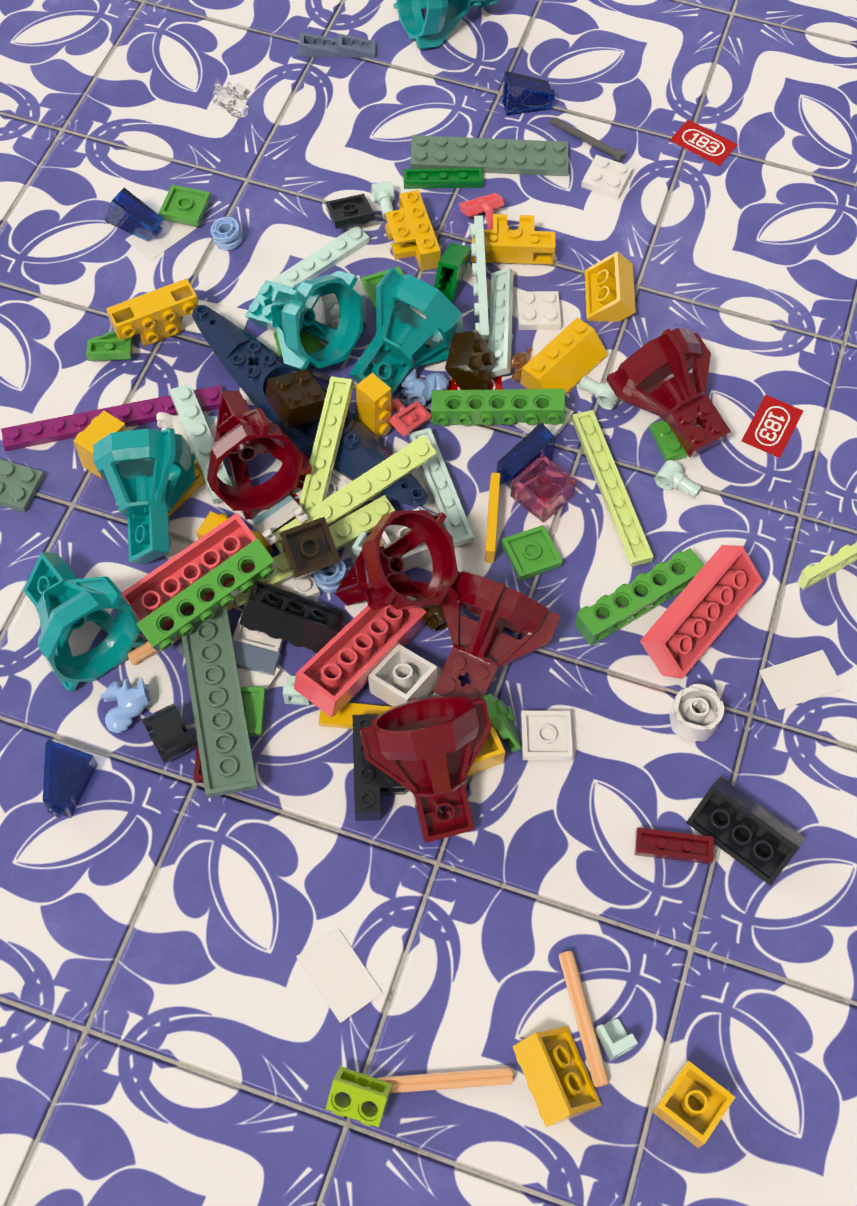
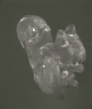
[213,80,251,118]

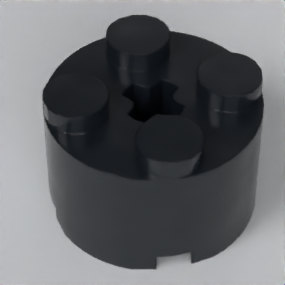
[141,704,196,764]

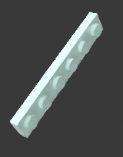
[470,216,489,343]
[271,225,370,288]
[488,267,514,378]
[169,384,233,504]
[409,428,474,547]

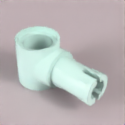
[371,181,394,220]
[579,376,619,410]
[654,460,701,499]

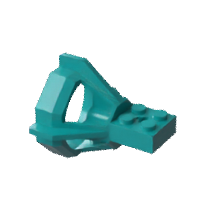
[393,0,498,49]
[348,268,464,396]
[245,271,363,370]
[93,428,195,564]
[23,552,144,691]

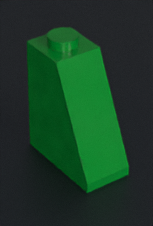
[434,242,471,304]

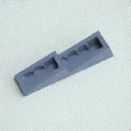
[297,32,376,58]
[177,637,281,676]

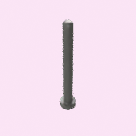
[550,117,626,163]

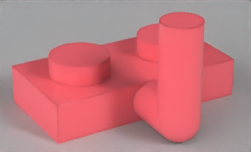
[459,193,504,230]
[389,398,432,437]

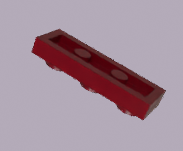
[634,827,714,864]

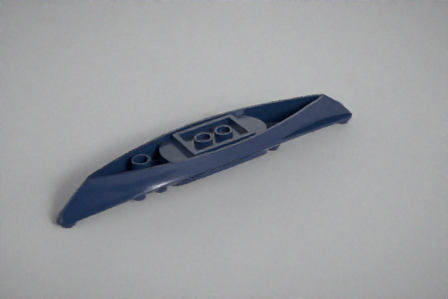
[192,305,428,507]

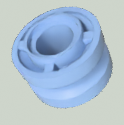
[211,217,243,250]
[313,559,346,593]

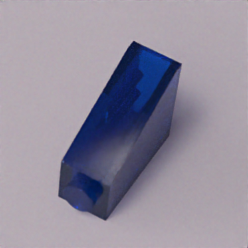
[502,71,555,116]
[105,187,164,242]
[496,423,556,489]
[43,739,98,818]

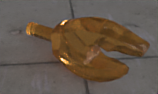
[511,348,533,381]

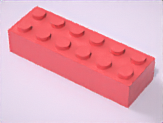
[122,513,256,631]
[640,545,763,679]
[294,595,427,718]

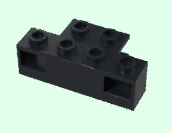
[352,714,405,821]

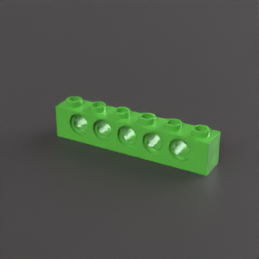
[431,389,565,426]
[136,538,277,651]
[574,548,704,646]

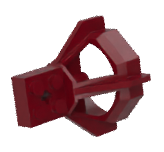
[606,328,731,458]
[207,391,313,520]
[334,510,459,610]
[433,571,560,701]
[360,696,491,843]

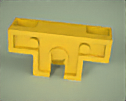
[385,190,441,271]
[471,214,555,265]
[106,278,199,346]

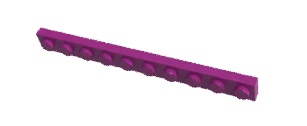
[1,385,222,451]

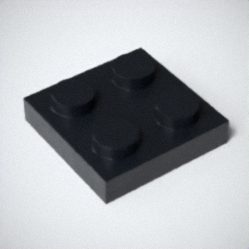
[325,193,375,229]

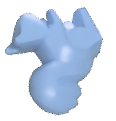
[400,368,449,407]
[100,678,151,733]

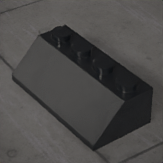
[239,580,343,654]
[686,776,806,886]

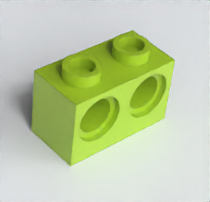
[325,1066,393,1128]

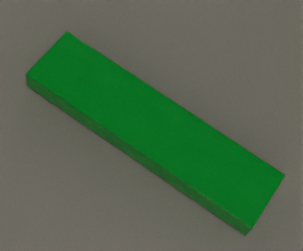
[403,168,483,189]

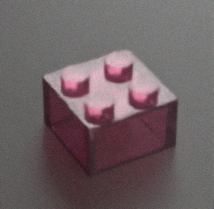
[510,454,577,523]

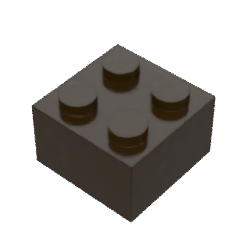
[445,330,496,390]
[265,369,326,429]
[278,517,341,581]

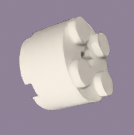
[669,684,724,741]

